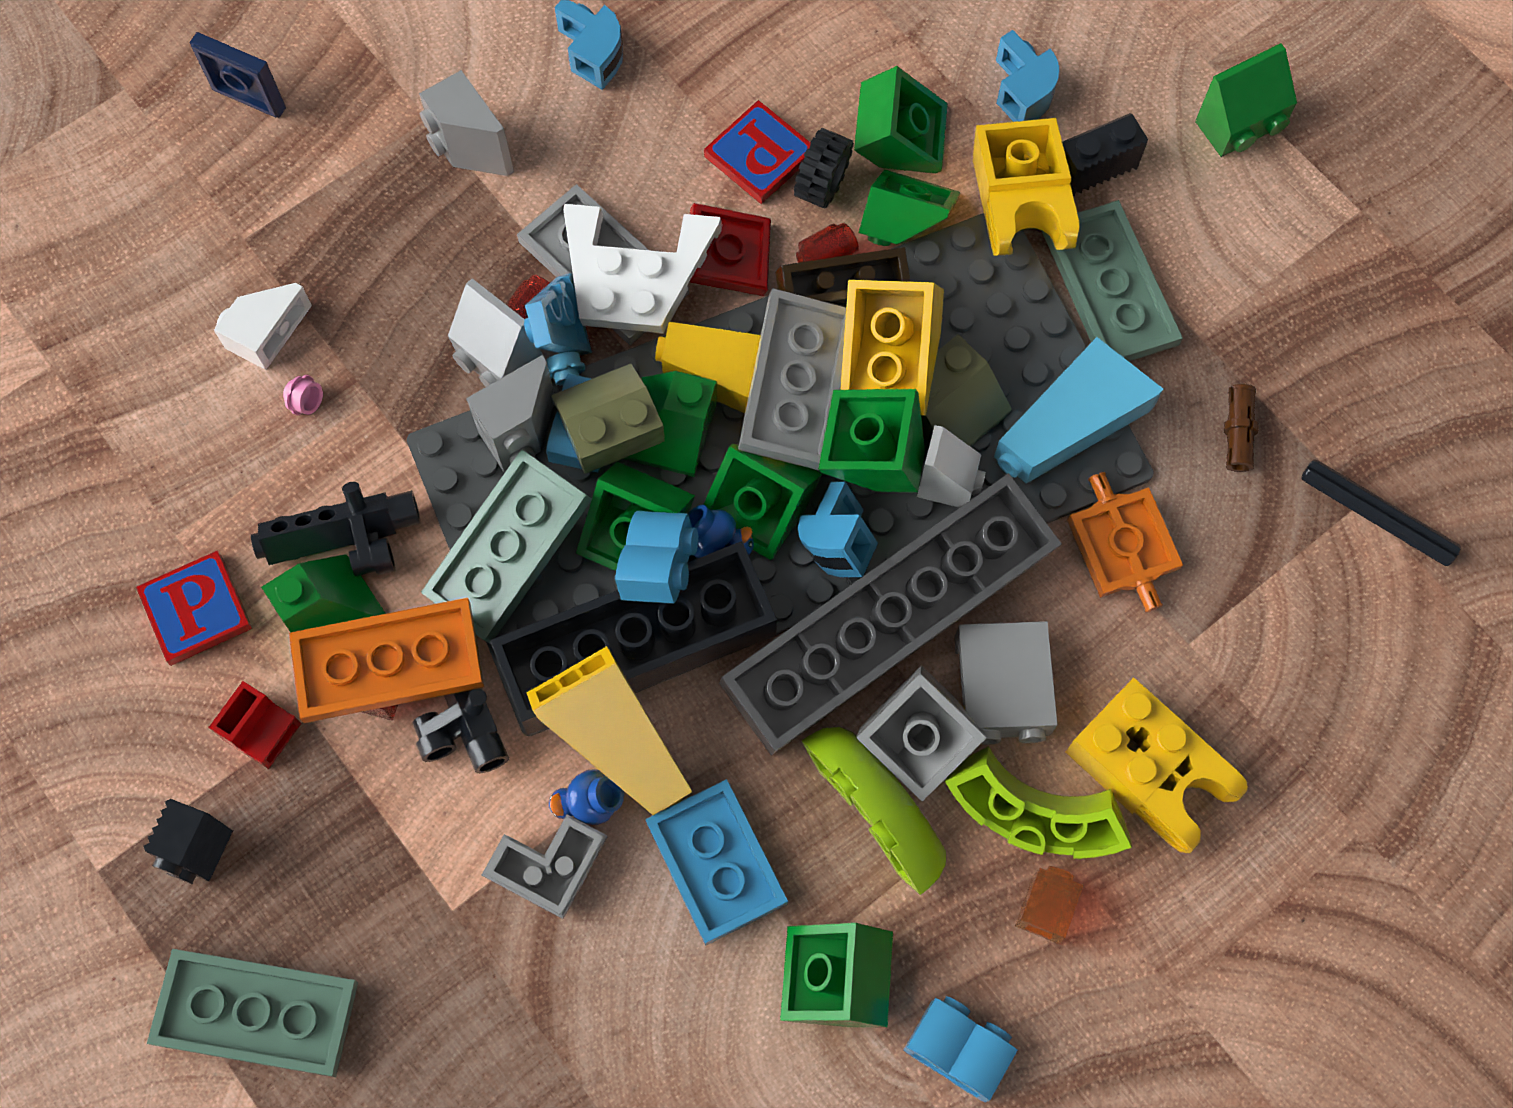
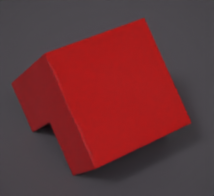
[208,681,302,770]

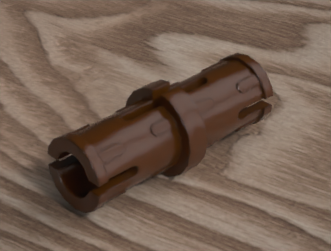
[1224,384,1259,472]

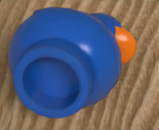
[688,505,754,558]
[549,769,624,825]

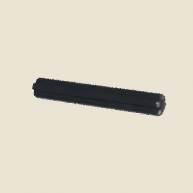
[1301,459,1461,566]

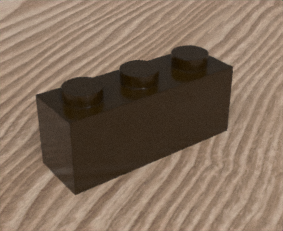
[775,247,911,305]

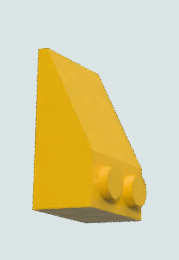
[841,280,944,415]

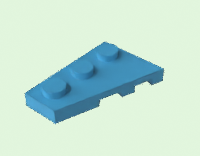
[524,273,592,356]

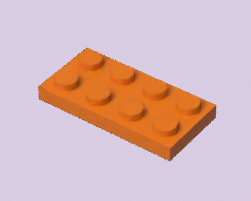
[289,598,484,723]

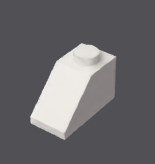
[214,283,312,370]
[917,425,986,508]

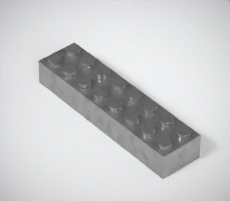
[719,473,1062,755]

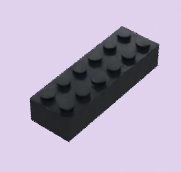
[490,541,777,735]

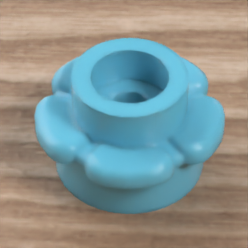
[546,352,585,385]

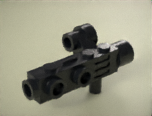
[251,482,421,577]
[412,687,509,774]

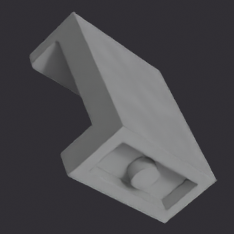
[954,621,1058,745]

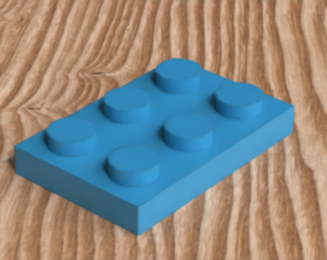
[645,779,788,946]

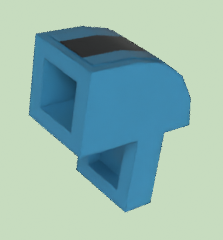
[554,0,623,90]
[797,482,878,577]

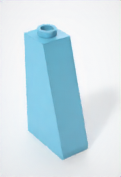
[994,337,1163,484]

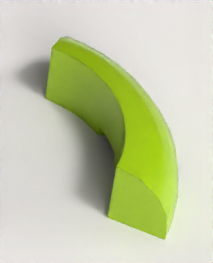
[802,727,946,895]
[945,746,1132,859]

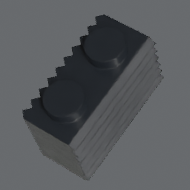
[1062,113,1148,196]
[143,799,234,884]

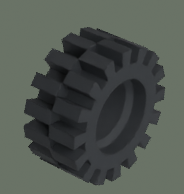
[794,128,854,209]

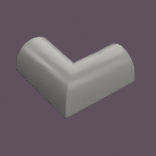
[482,815,608,919]

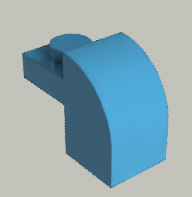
[996,30,1059,122]

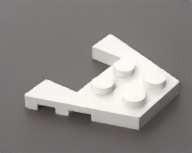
[563,204,722,333]

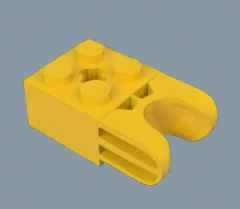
[972,118,1080,256]
[1065,677,1248,853]

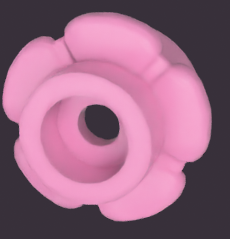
[283,375,323,415]

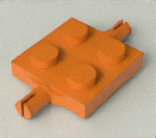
[1067,472,1183,613]

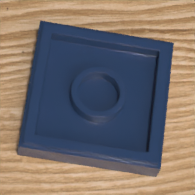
[189,32,286,118]

